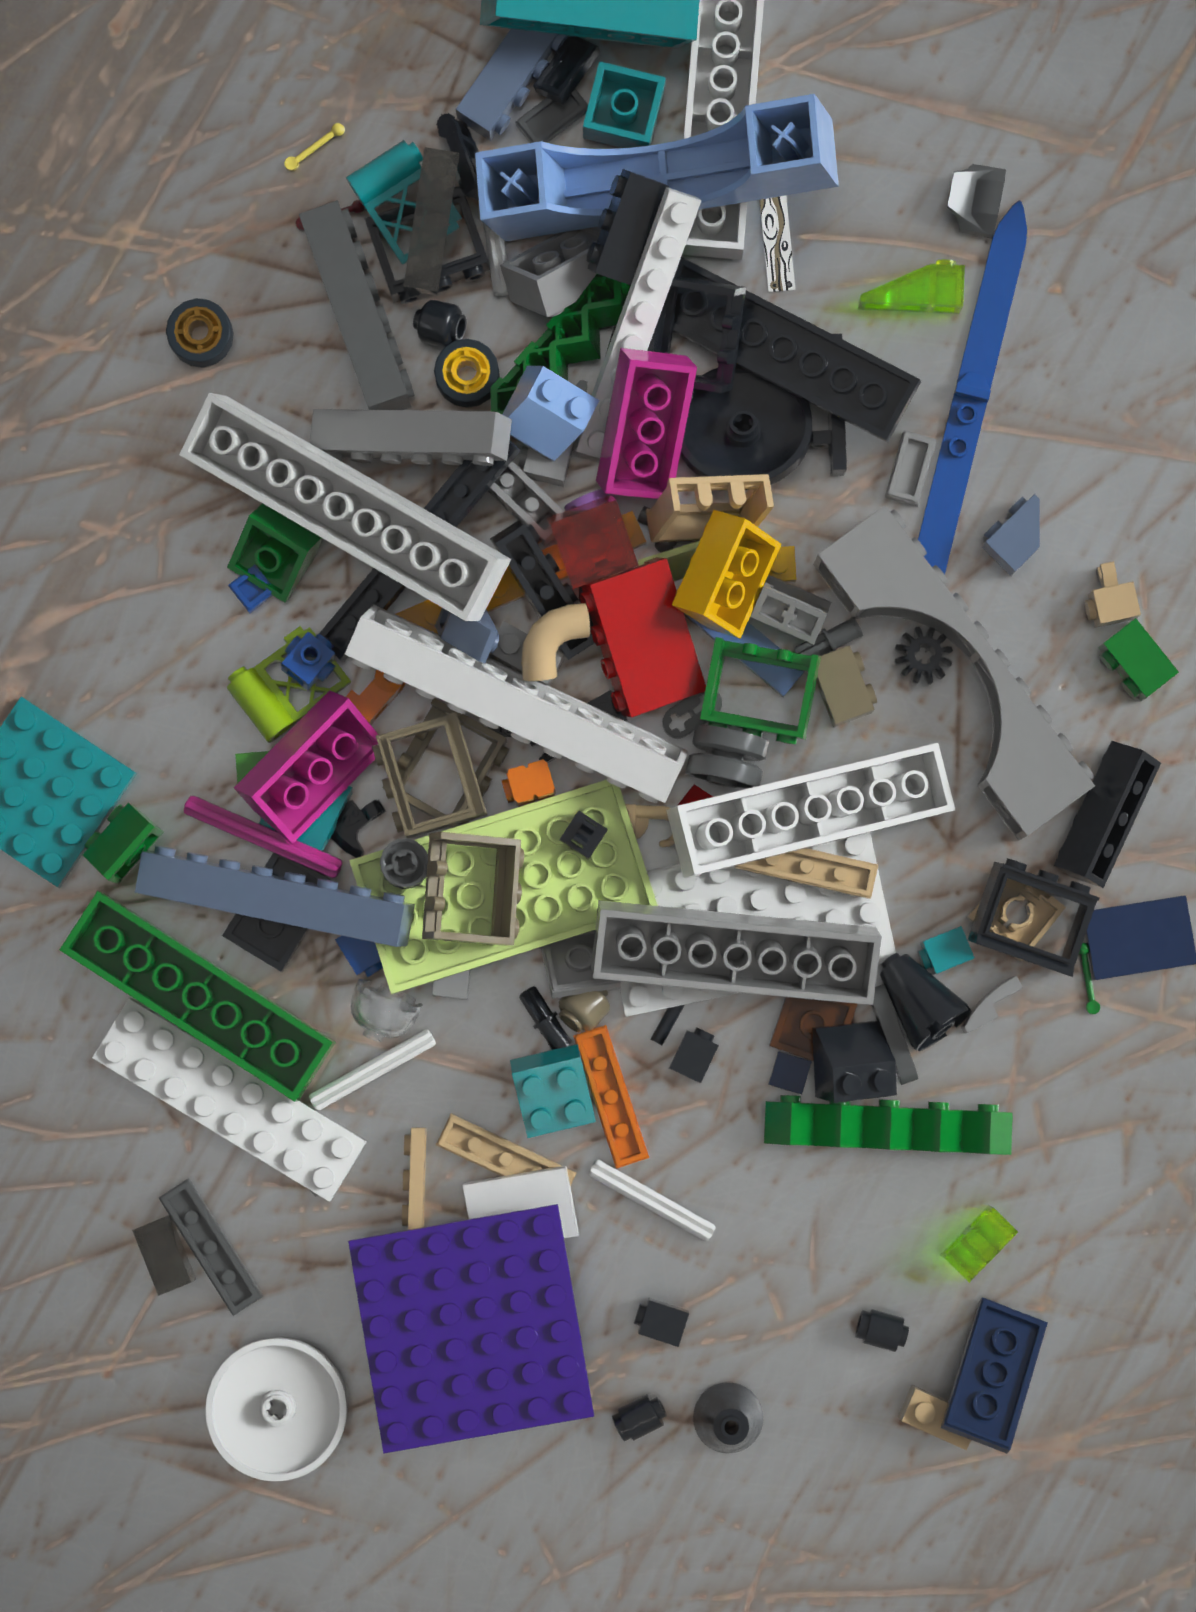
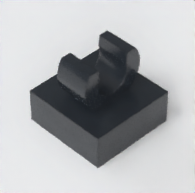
[559,811,608,860]

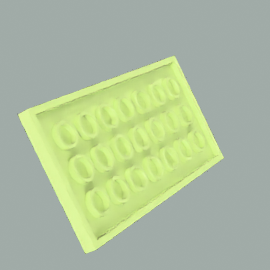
[349,780,658,995]

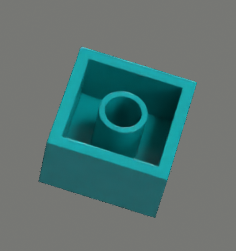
[583,61,666,148]
[510,1044,596,1138]

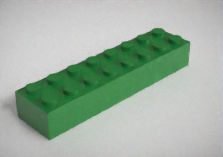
[59,891,336,1102]

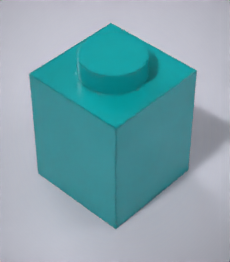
[917,926,975,975]

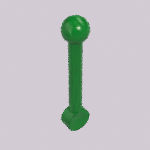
[1079,942,1100,1014]

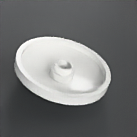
[206,1337,348,1481]

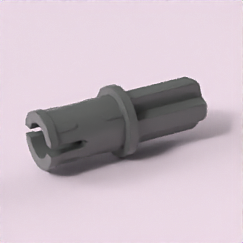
[794,617,863,656]

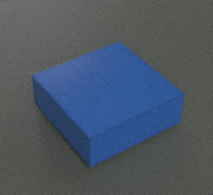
[228,565,273,613]

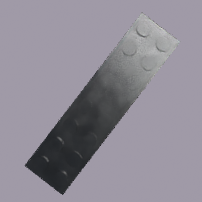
[673,257,921,443]

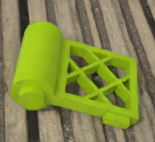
[227,626,351,743]

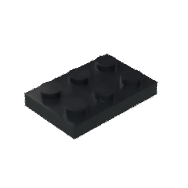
[222,853,332,972]

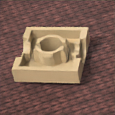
[967,878,1066,962]

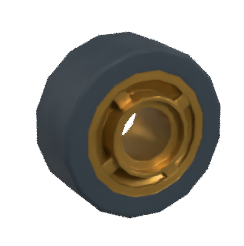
[166,298,234,367]

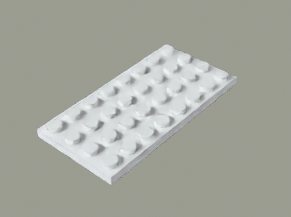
[620,832,896,1017]

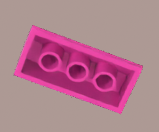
[234,690,379,844]

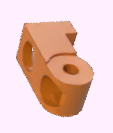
[346,670,405,725]

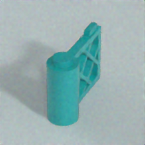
[346,140,462,265]

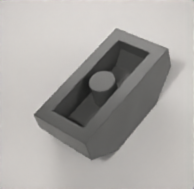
[947,164,1006,239]

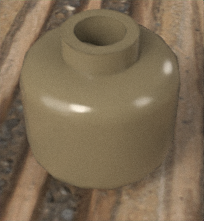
[559,990,610,1032]

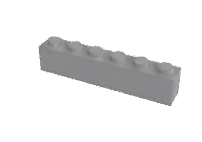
[309,409,512,466]

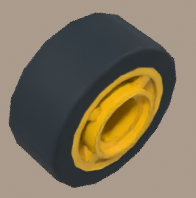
[434,339,500,408]

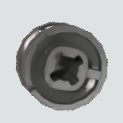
[380,838,428,889]

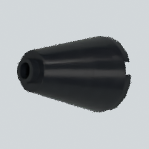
[880,953,972,1052]
[693,1383,763,1453]

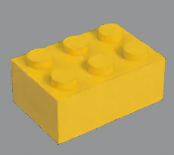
[672,510,781,639]

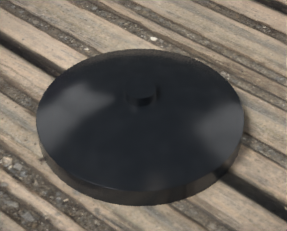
[680,365,812,490]

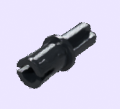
[519,986,572,1050]

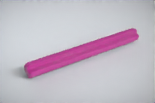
[184,796,342,878]

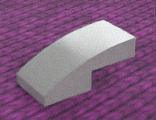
[961,976,1023,1033]

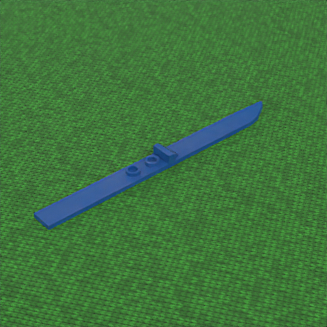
[918,200,1027,575]

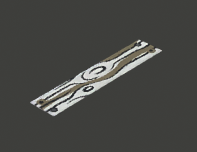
[760,195,796,292]

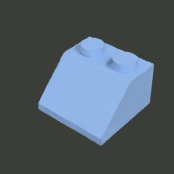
[502,366,600,461]

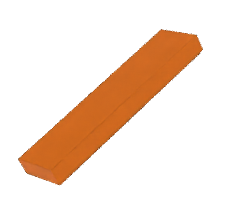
[573,1025,649,1169]

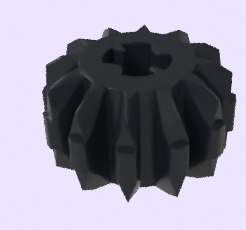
[894,626,953,685]

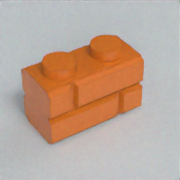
[501,759,556,807]

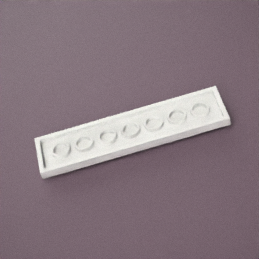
[92,998,367,1202]

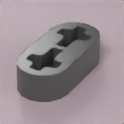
[662,691,722,739]

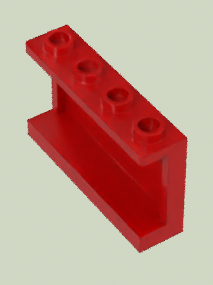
[580,557,706,718]

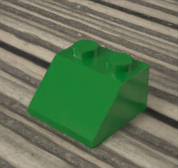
[227,503,323,603]
[83,803,164,884]

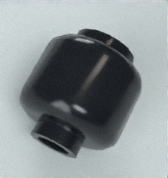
[413,300,467,347]

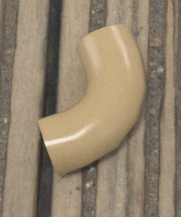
[521,603,590,681]

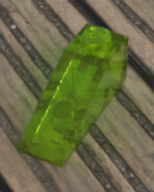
[858,259,965,314]

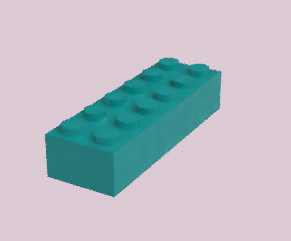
[480,0,700,49]

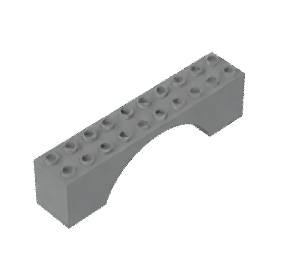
[813,505,1095,840]

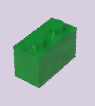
[1098,618,1179,701]

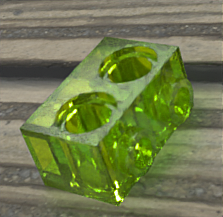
[940,1205,1018,1283]

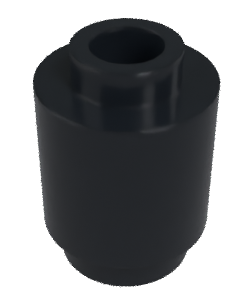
[855,1309,909,1352]
[612,1394,667,1441]

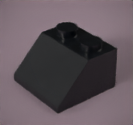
[812,1021,897,1103]

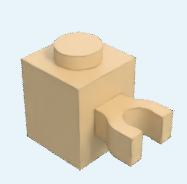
[1085,561,1141,628]

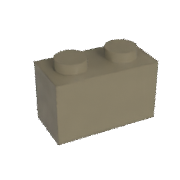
[816,645,877,728]

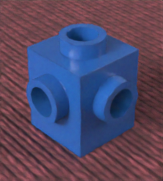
[281,632,336,691]

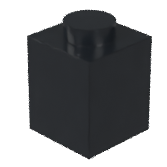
[669,1027,719,1083]
[634,1298,689,1347]

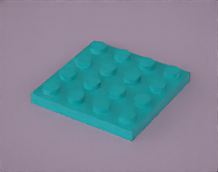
[0,697,137,888]

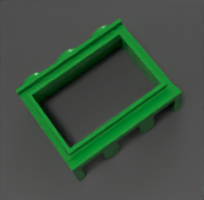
[700,637,821,745]

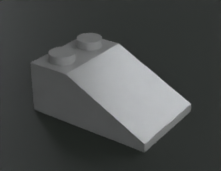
[500,227,601,317]

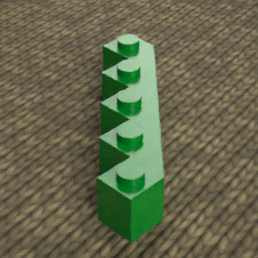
[491,274,631,414]
[764,1095,1013,1155]

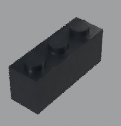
[586,169,669,285]

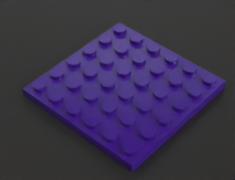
[348,1204,594,1454]

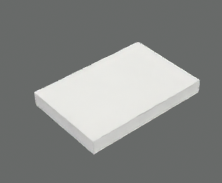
[462,1166,579,1238]

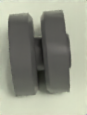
[685,725,769,789]

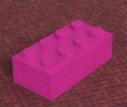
[596,348,697,499]

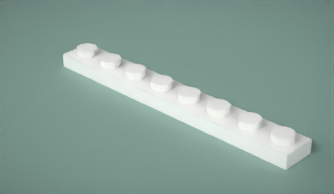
[573,187,702,458]

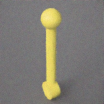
[284,123,345,171]

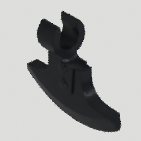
[331,800,386,858]

